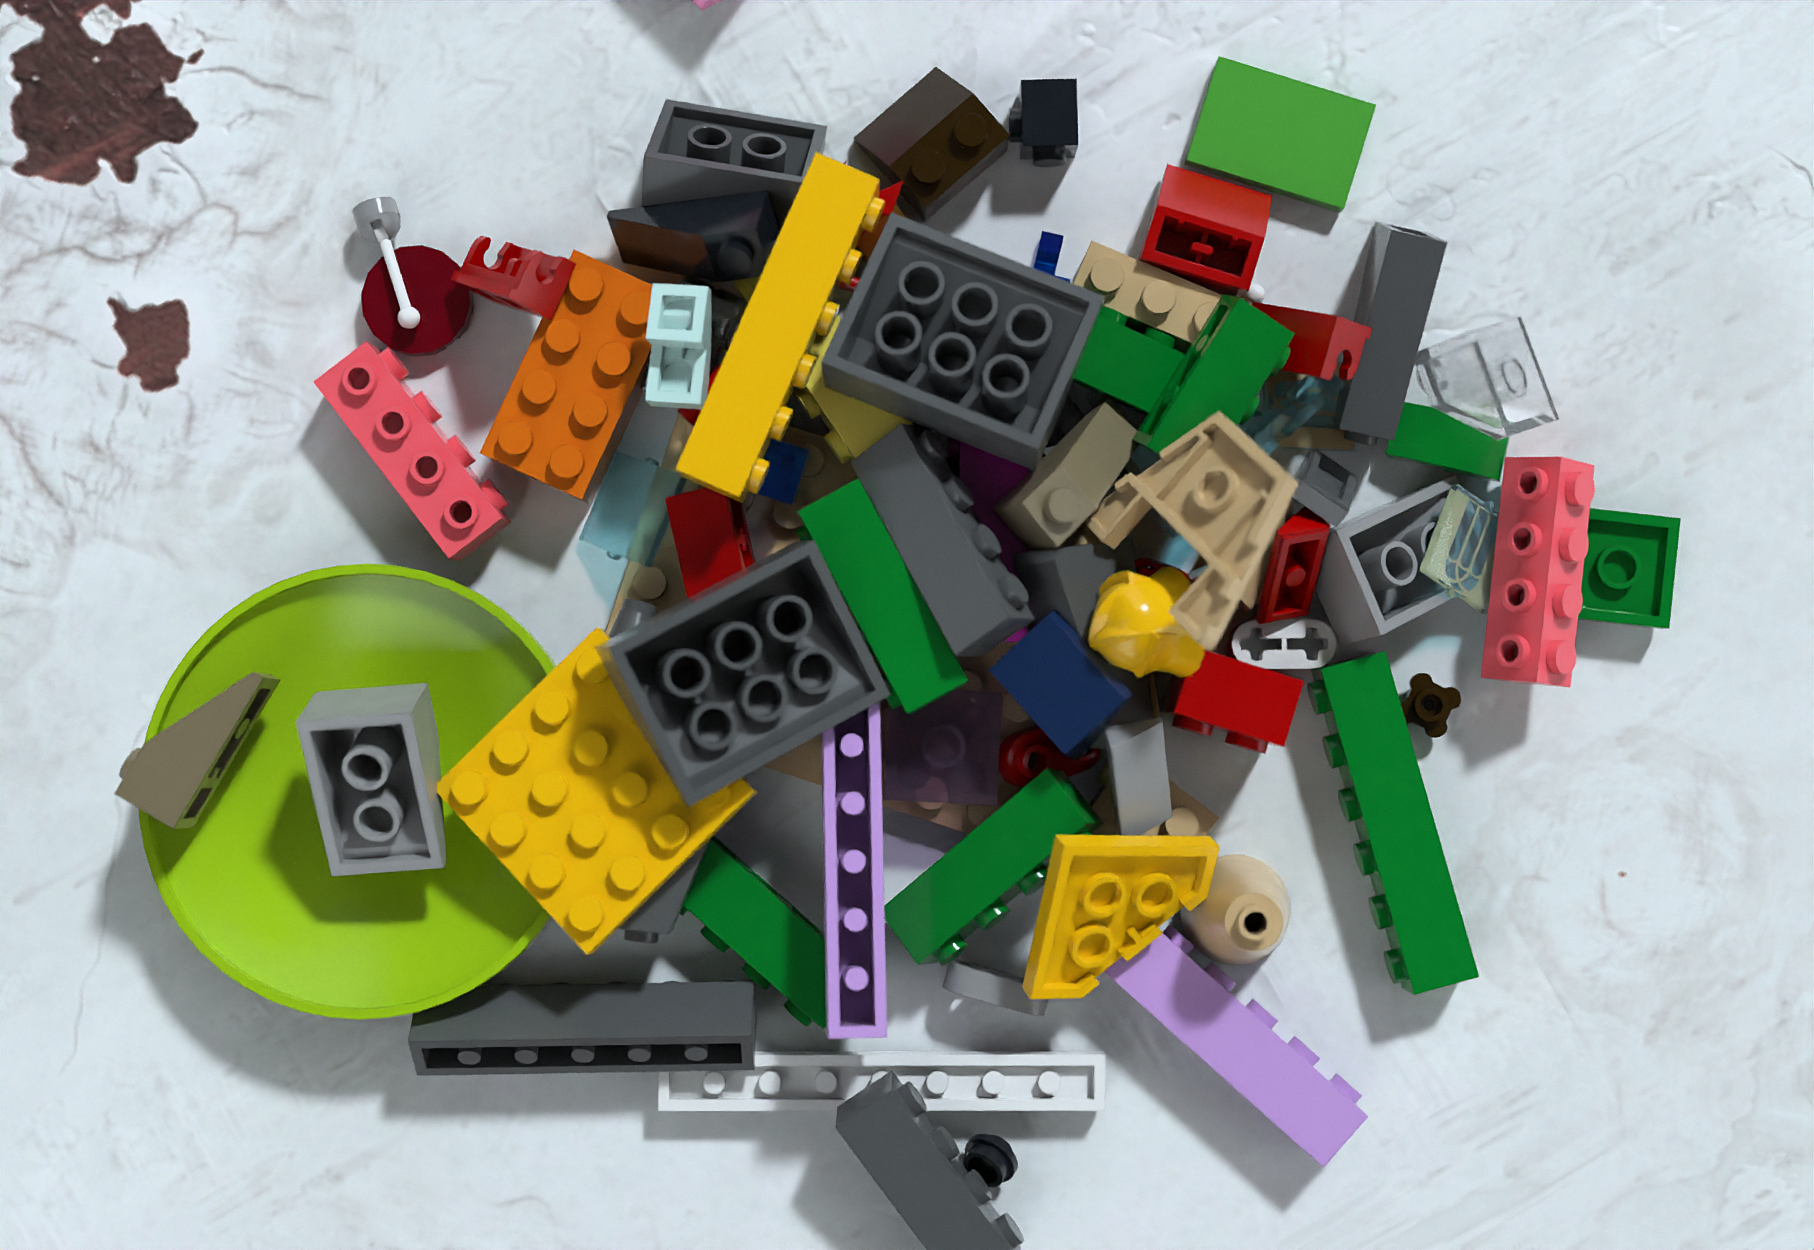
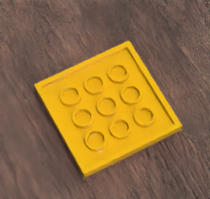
[437,627,757,955]

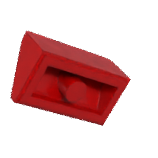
[1255,506,1330,625]

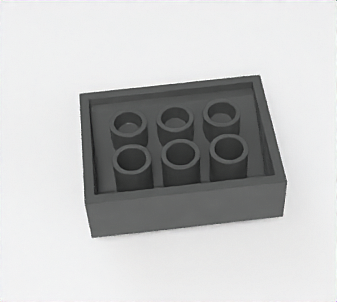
[821,212,1105,471]
[595,540,891,806]

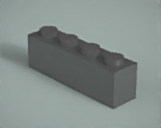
[850,423,1035,657]
[835,1070,1024,1250]

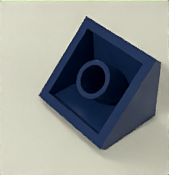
[988,610,1133,760]

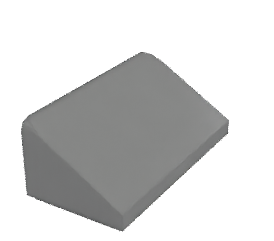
[1104,717,1172,836]

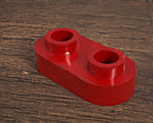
[997,725,1101,788]

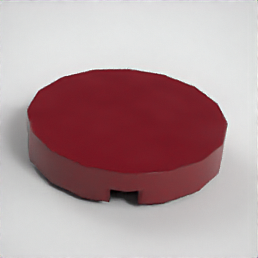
[361,245,474,357]

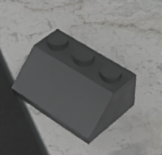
[641,99,827,231]

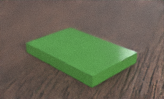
[1184,56,1376,213]

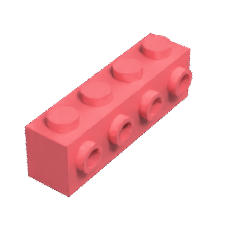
[313,341,512,562]
[1481,457,1595,688]

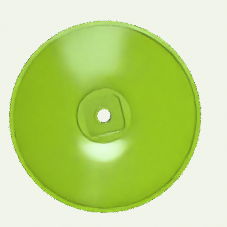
[138,564,557,1020]

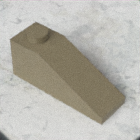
[993,396,1139,551]
[114,672,280,829]

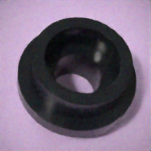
[963,1134,1018,1187]

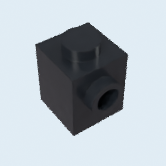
[1009,79,1078,167]

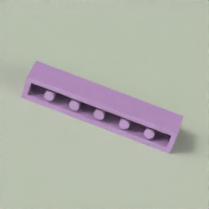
[821,701,887,1039]
[1104,924,1369,1167]

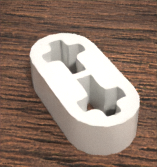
[1228,619,1337,669]

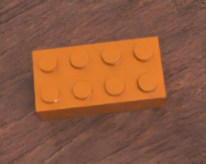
[480,250,652,505]

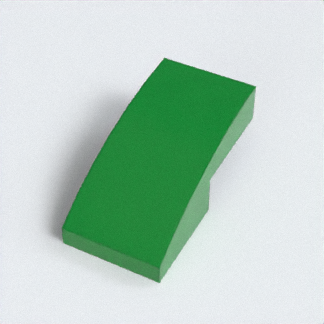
[1385,402,1512,482]

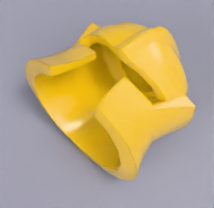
[1089,567,1205,678]

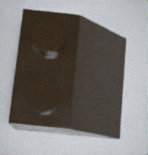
[853,67,1010,222]

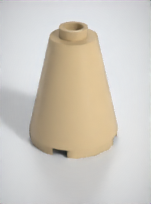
[1180,854,1290,965]

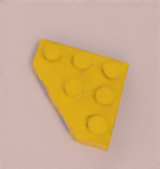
[1022,835,1220,999]

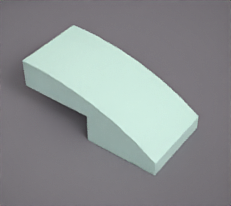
[645,283,712,410]

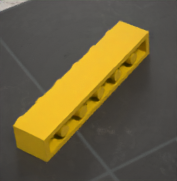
[675,152,886,503]

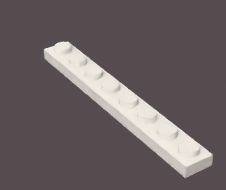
[658,1051,1106,1111]

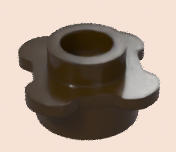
[1400,673,1461,738]

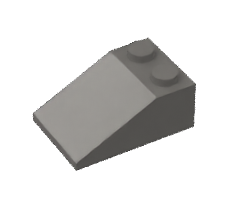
[1315,474,1487,646]
[296,683,446,876]

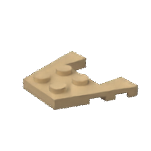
[1083,411,1299,651]

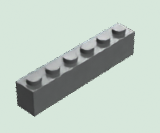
[408,980,757,1076]

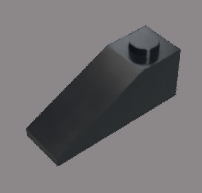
[607,191,780,282]

